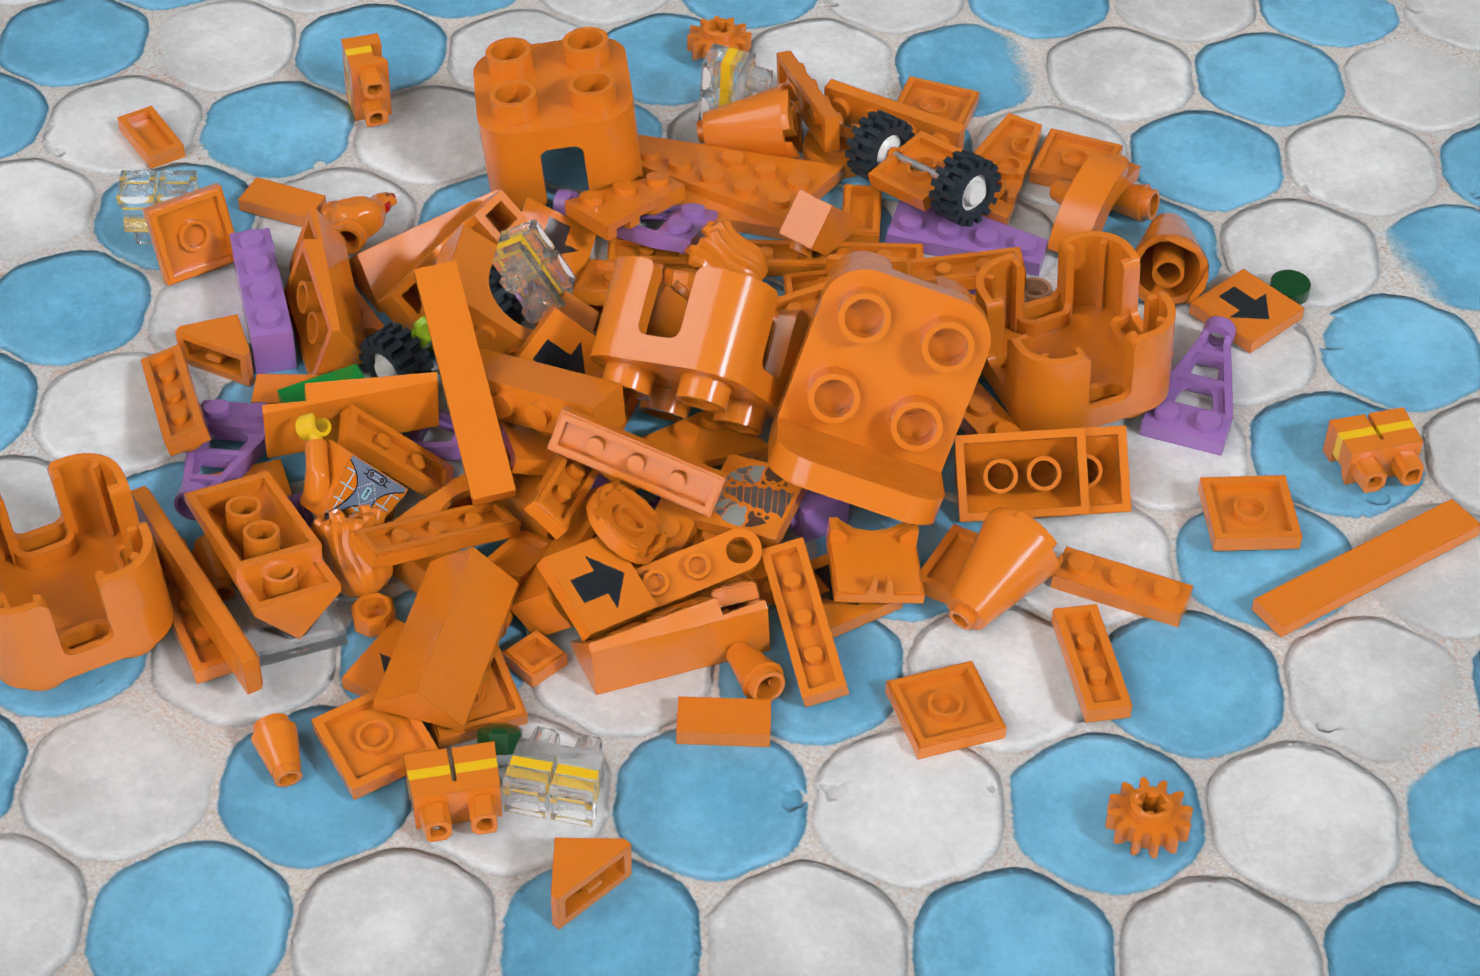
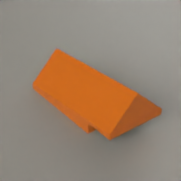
[349,189,511,313]
[284,209,365,375]
[262,372,439,459]
[954,425,1132,522]
[184,471,341,639]
[373,547,518,731]
[570,597,771,695]

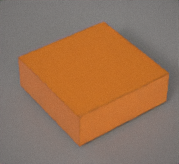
[711,578,760,607]
[502,629,567,688]

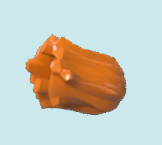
[684,217,768,281]
[310,504,393,598]

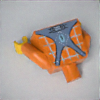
[295,413,408,523]

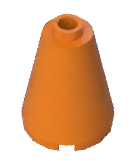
[697,83,803,159]
[1135,213,1209,305]
[947,506,1064,630]

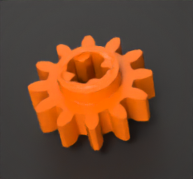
[687,16,752,68]
[1105,777,1193,859]

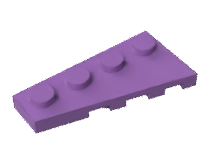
[886,200,1048,276]

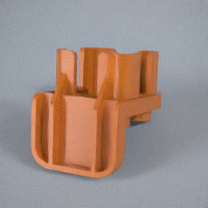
[768,251,991,525]

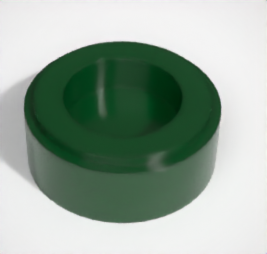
[1270,270,1311,305]

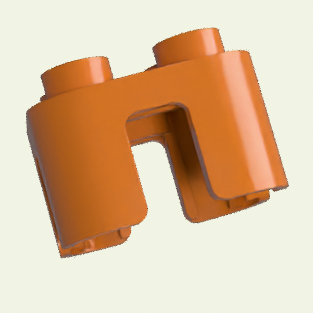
[473,27,643,210]
[975,231,1176,431]
[590,256,810,436]
[0,453,174,691]

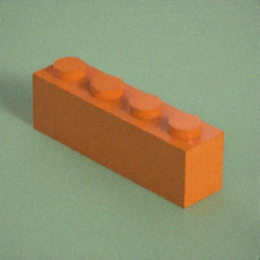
[479,348,626,434]
[511,479,637,636]

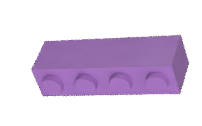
[230,228,297,375]

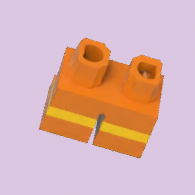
[341,33,392,127]
[1323,407,1424,493]
[403,741,502,842]

